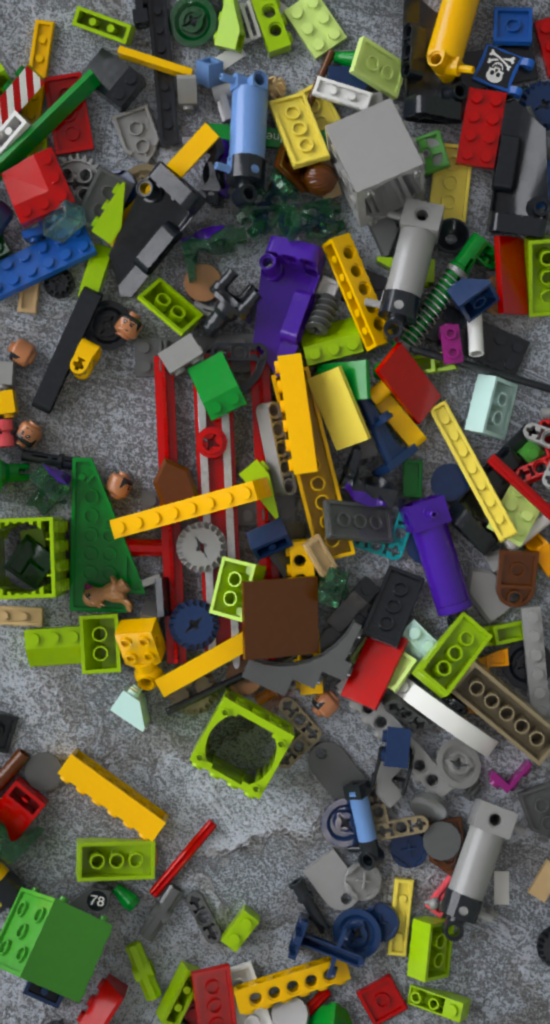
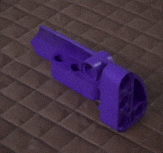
[253,236,326,378]

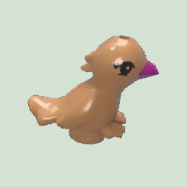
[82,575,134,613]

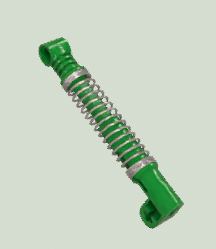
[373,233,496,382]

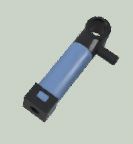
[343,780,385,871]

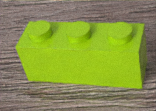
[72,5,136,46]
[155,960,199,1024]

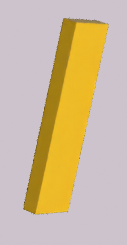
[117,46,194,77]

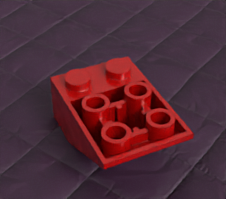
[0,776,49,845]

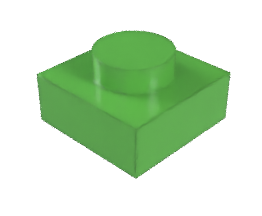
[517,441,545,464]

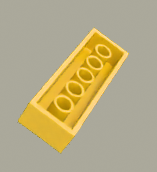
[274,353,318,475]
[58,748,169,842]

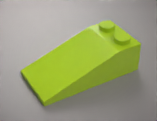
[524,235,550,317]
[411,611,493,698]
[75,837,156,882]

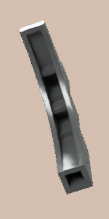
[242,619,363,697]

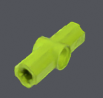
[125,940,162,1001]

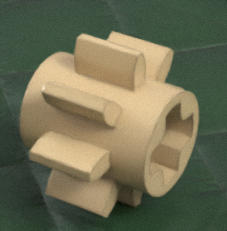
[268,76,287,100]

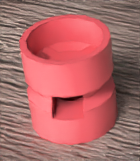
[0,419,15,448]

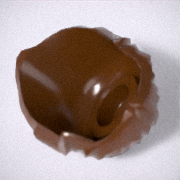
[303,162,339,196]

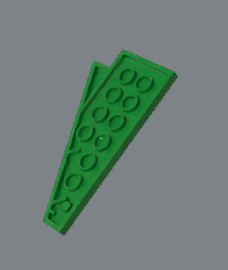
[70,457,146,613]

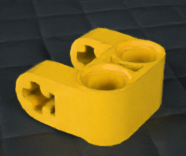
[70,338,103,381]

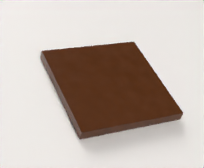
[241,575,319,661]

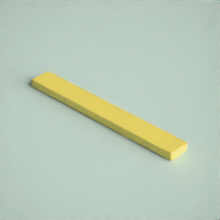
[429,400,518,543]

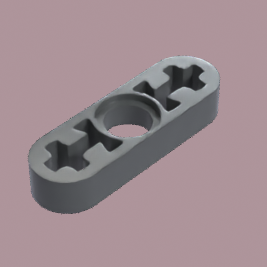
[384,694,429,732]
[186,890,222,944]

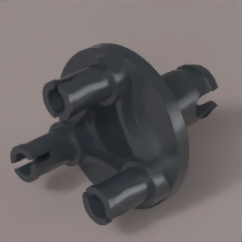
[201,268,263,338]

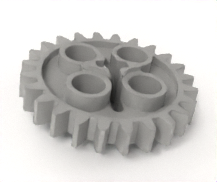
[60,154,101,217]

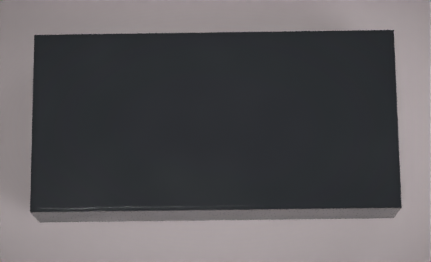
[155,577,171,617]

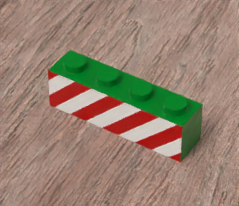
[0,64,46,127]

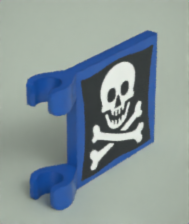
[472,43,535,99]

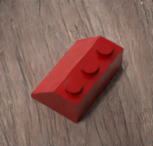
[76,974,128,1024]

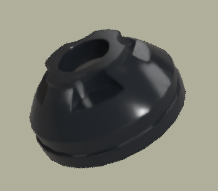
[437,218,469,254]

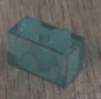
[42,200,86,243]

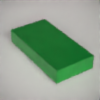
[402,459,423,498]

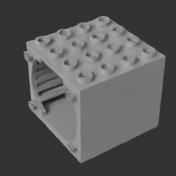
[325,98,426,228]

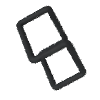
[370,746,414,796]

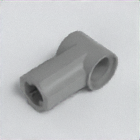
[211,83,232,124]

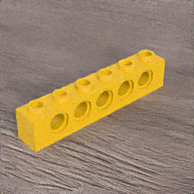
[322,233,393,352]
[232,956,351,1015]

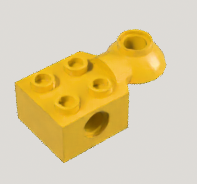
[114,617,166,691]

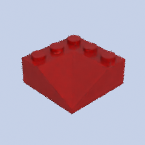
[1,147,77,228]

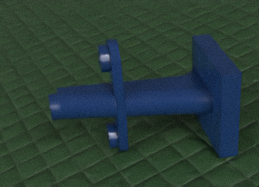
[357,399,419,476]
[288,912,366,979]

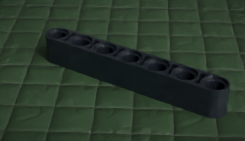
[32,286,103,414]

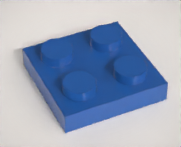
[492,7,533,46]

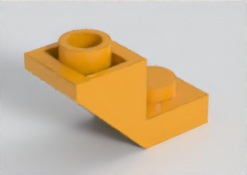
[524,533,550,578]

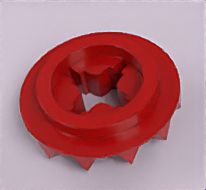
[196,427,227,458]

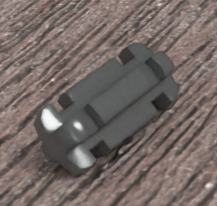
[463,779,485,801]

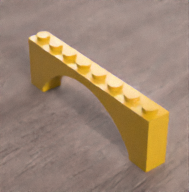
[109,477,272,539]

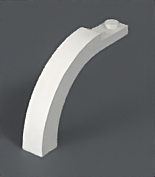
[396,678,498,757]

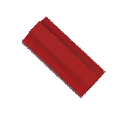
[126,539,162,556]

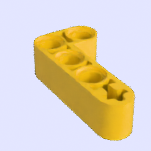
[370,380,427,447]

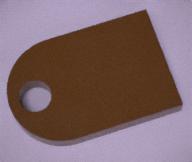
[495,549,539,607]

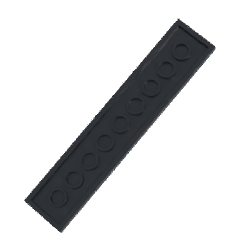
[340,269,530,375]

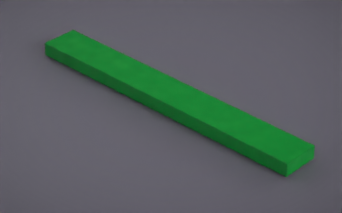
[0,69,101,181]

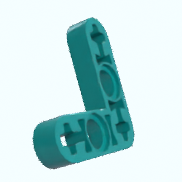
[353,511,410,560]

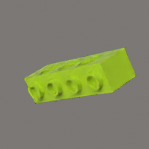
[250,0,293,58]

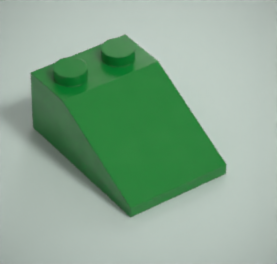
[187,351,248,421]
[316,360,371,401]

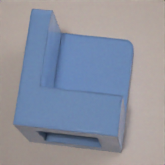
[196,56,223,88]

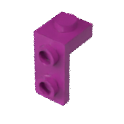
[437,323,463,365]
[487,759,533,793]

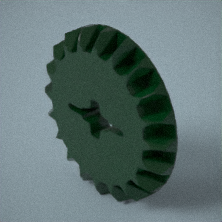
[169,0,218,48]

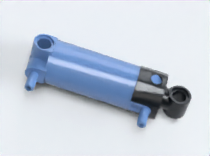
[214,70,269,208]

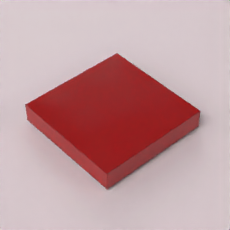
[356,973,408,1024]

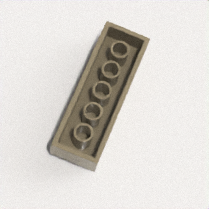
[451,659,550,766]

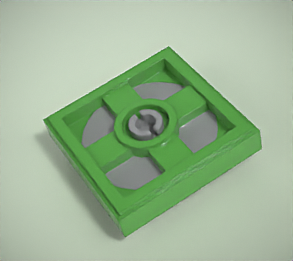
[415,129,451,176]

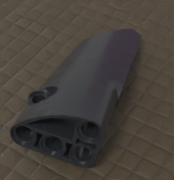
[401,0,468,124]
[486,100,550,238]
[109,161,207,297]
[449,424,543,556]

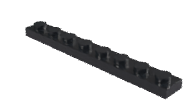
[147,0,180,147]

